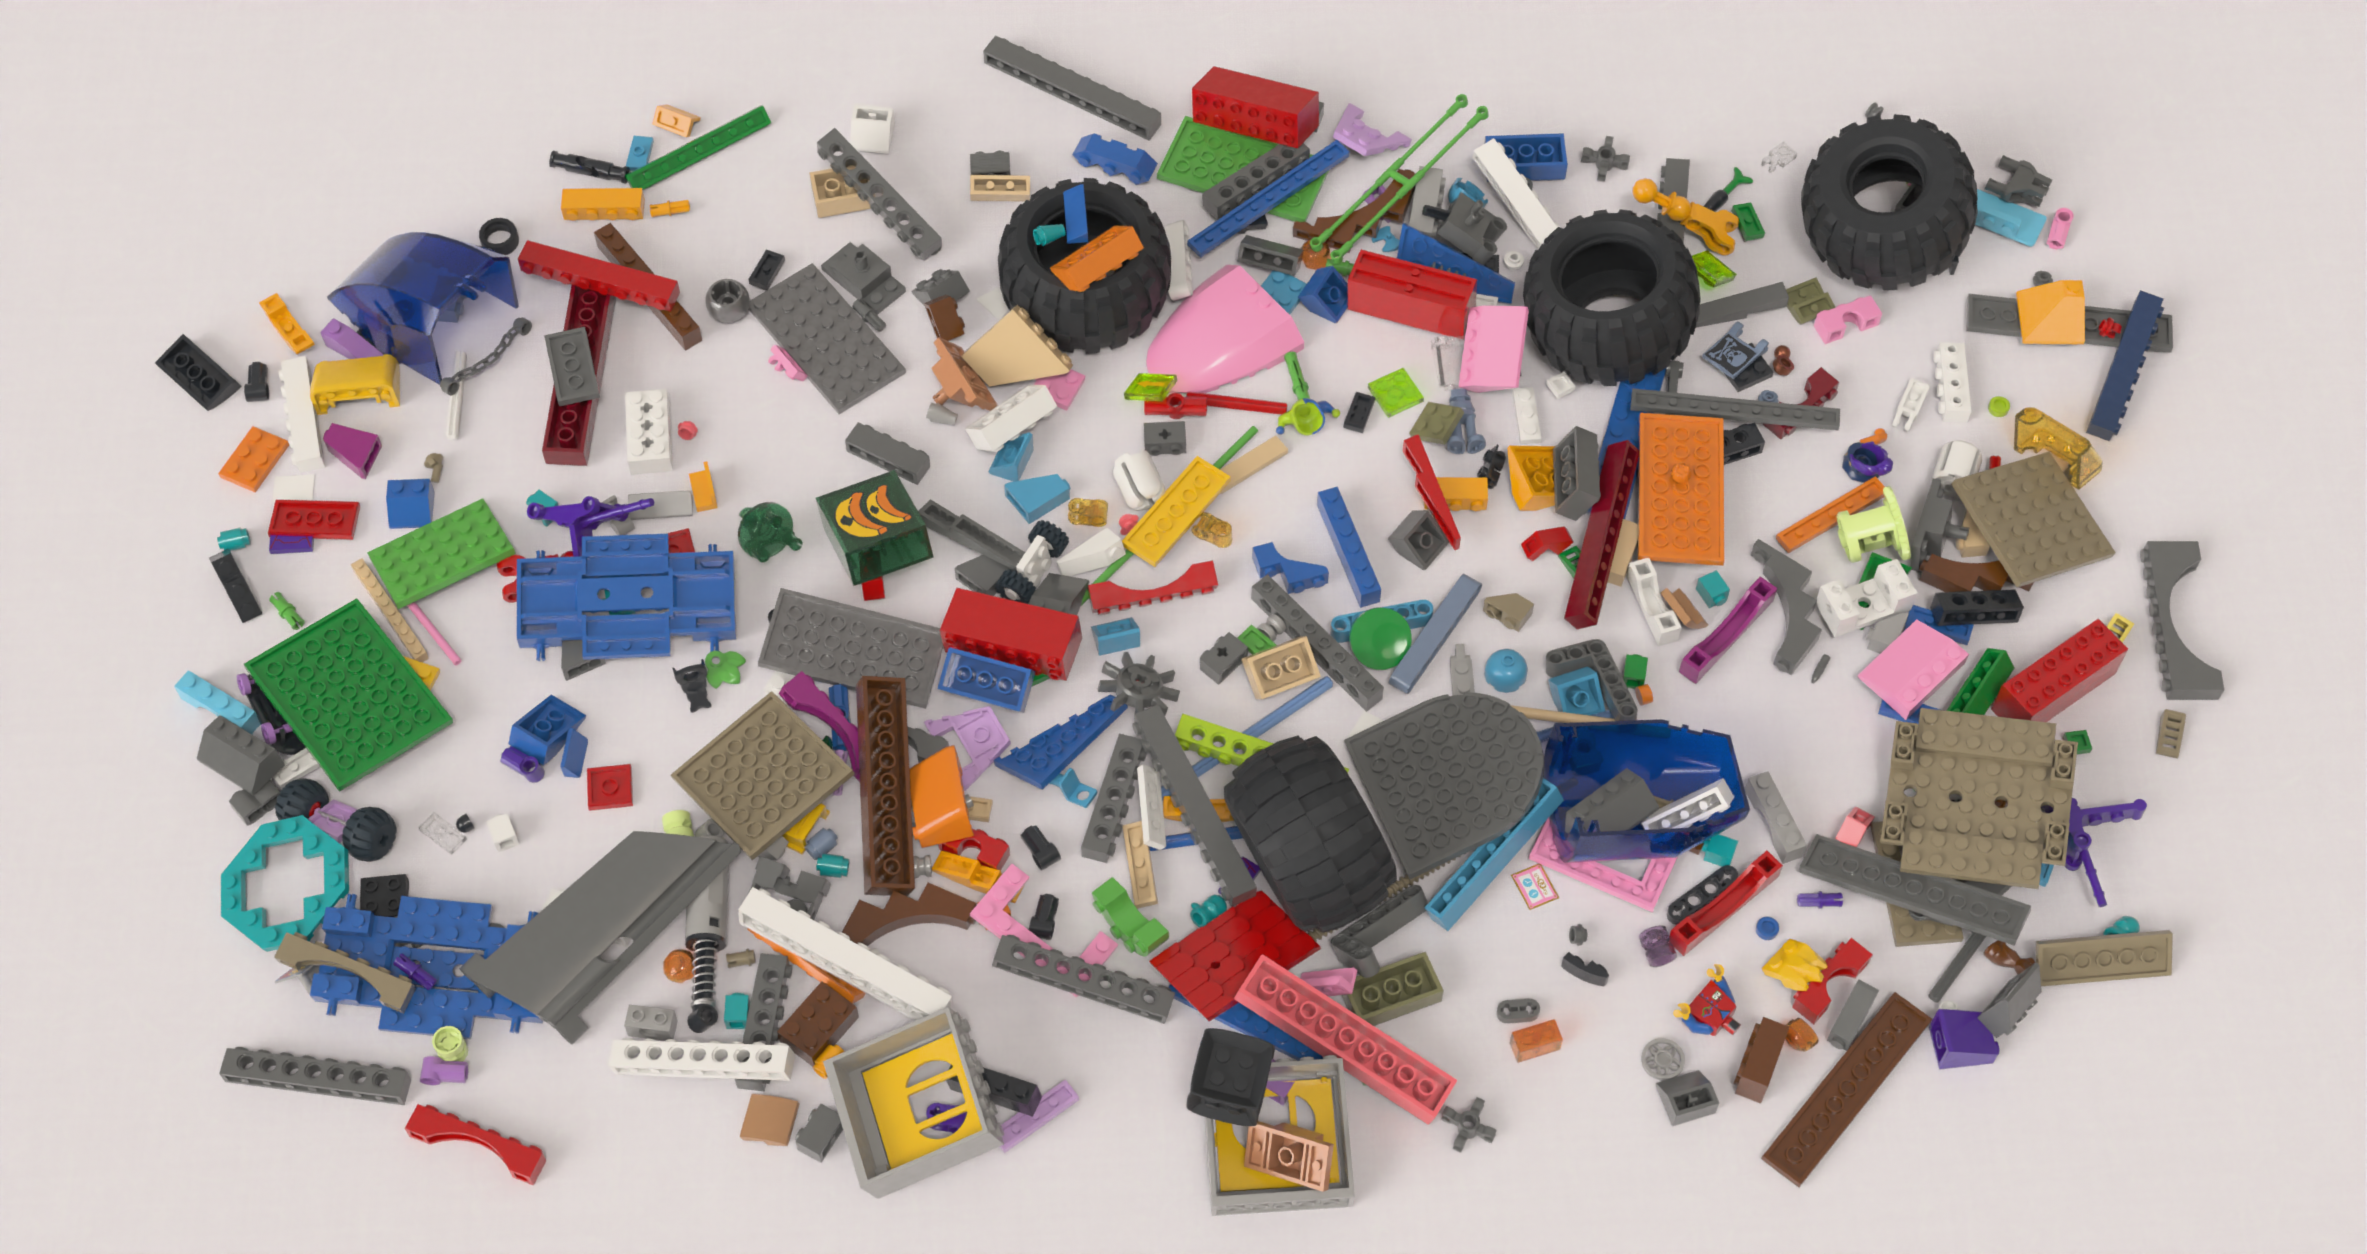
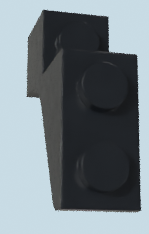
[209,549,262,623]

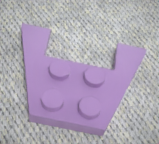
[1333,103,1412,156]
[924,706,1011,791]

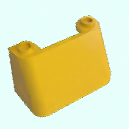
[310,354,400,415]

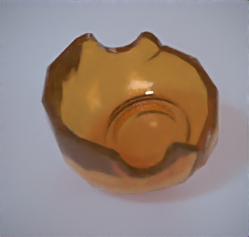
[1300,240,1331,270]
[663,949,696,984]
[1785,1018,1819,1052]

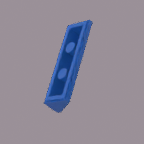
[1063,184,1088,243]

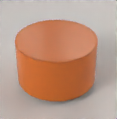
[1635,684,1653,706]

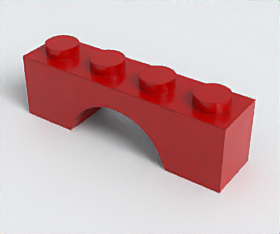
[1792,938,1873,1025]

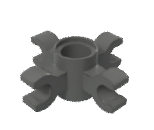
[1581,136,1630,181]
[1441,1097,1497,1153]

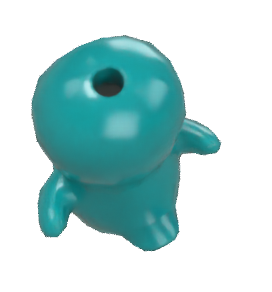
[1190,894,1227,927]
[2103,916,2140,935]

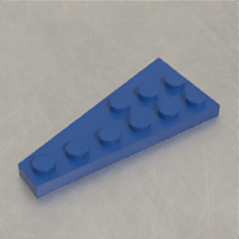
[1397,222,1515,304]
[993,694,1128,790]

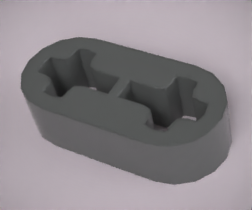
[1496,998,1540,1024]

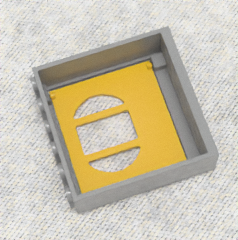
[823,1006,1004,1199]
[1205,1055,1355,1216]

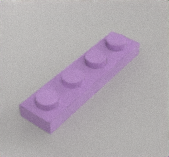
[999,1080,1079,1153]

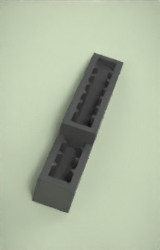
[1696,281,1789,328]
[917,499,1026,571]

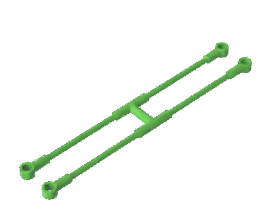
[1310,94,1489,264]

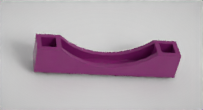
[1679,576,1777,684]
[778,671,860,782]

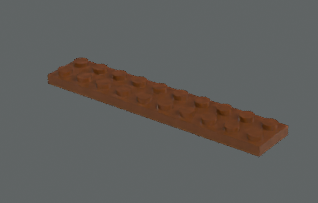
[1761,992,1933,1188]

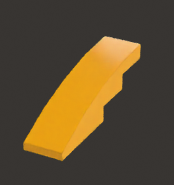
[932,851,1024,903]

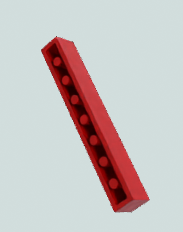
[518,240,680,312]

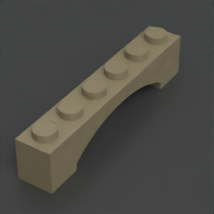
[274,932,416,1014]

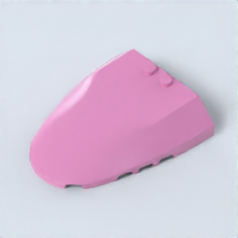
[1146,265,1304,394]

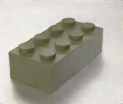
[1342,951,1444,1026]

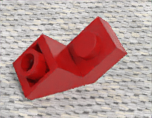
[1521,526,1574,561]

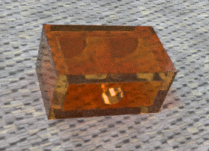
[1509,1019,1563,1063]

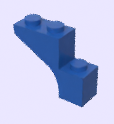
[1252,542,1329,594]

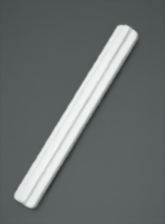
[446,351,466,440]

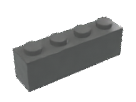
[845,422,930,485]

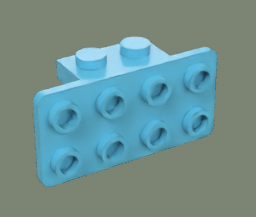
[1975,189,2047,247]

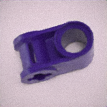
[926,1103,967,1133]

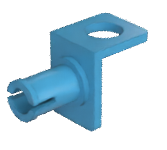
[1049,768,1098,808]

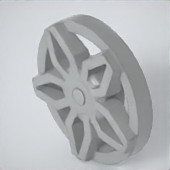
[1641,1038,1685,1081]

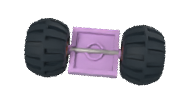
[275,778,397,862]

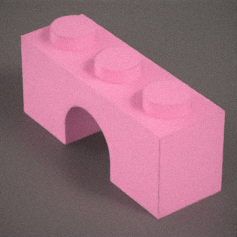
[1814,295,1882,344]

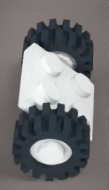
[995,520,1069,604]

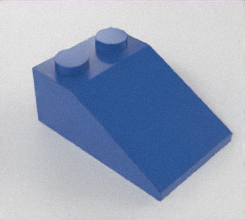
[508,694,586,766]

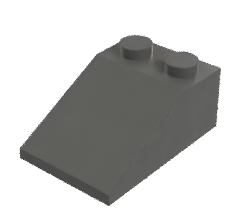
[1029,573,1089,615]

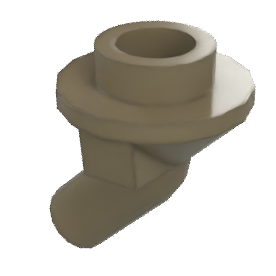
[424,453,444,483]

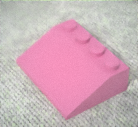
[1459,306,1529,393]
[1857,620,1969,720]

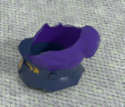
[1842,441,1893,483]

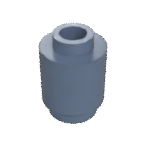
[804,828,838,860]

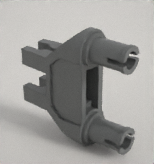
[1985,155,2052,207]

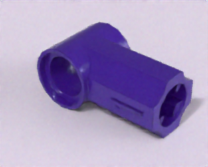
[500,746,545,783]

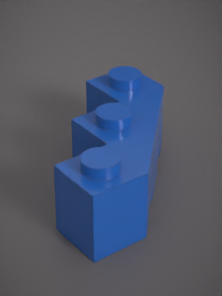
[1072,133,1158,185]

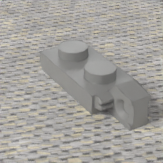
[1450,644,1475,696]

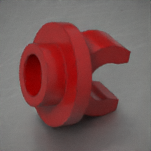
[2098,317,2122,339]

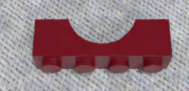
[1762,367,1839,440]

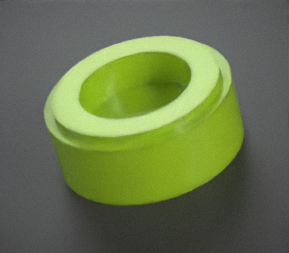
[1988,396,2010,417]

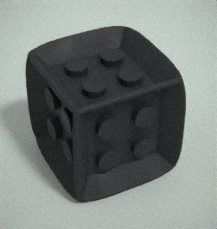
[1186,1028,1275,1126]

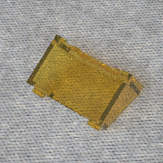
[2014,407,2103,490]

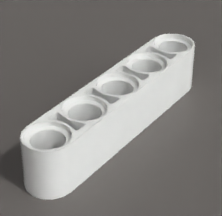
[1164,220,1193,301]

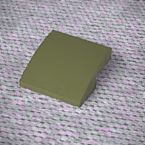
[1786,277,1836,325]

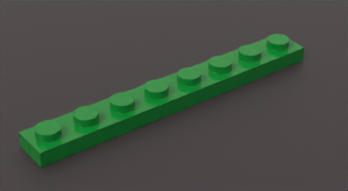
[625,105,771,190]

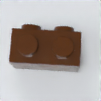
[924,294,965,341]

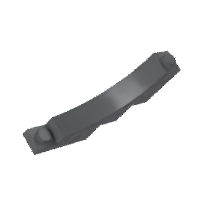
[1751,539,1822,676]

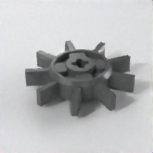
[1098,652,1180,716]

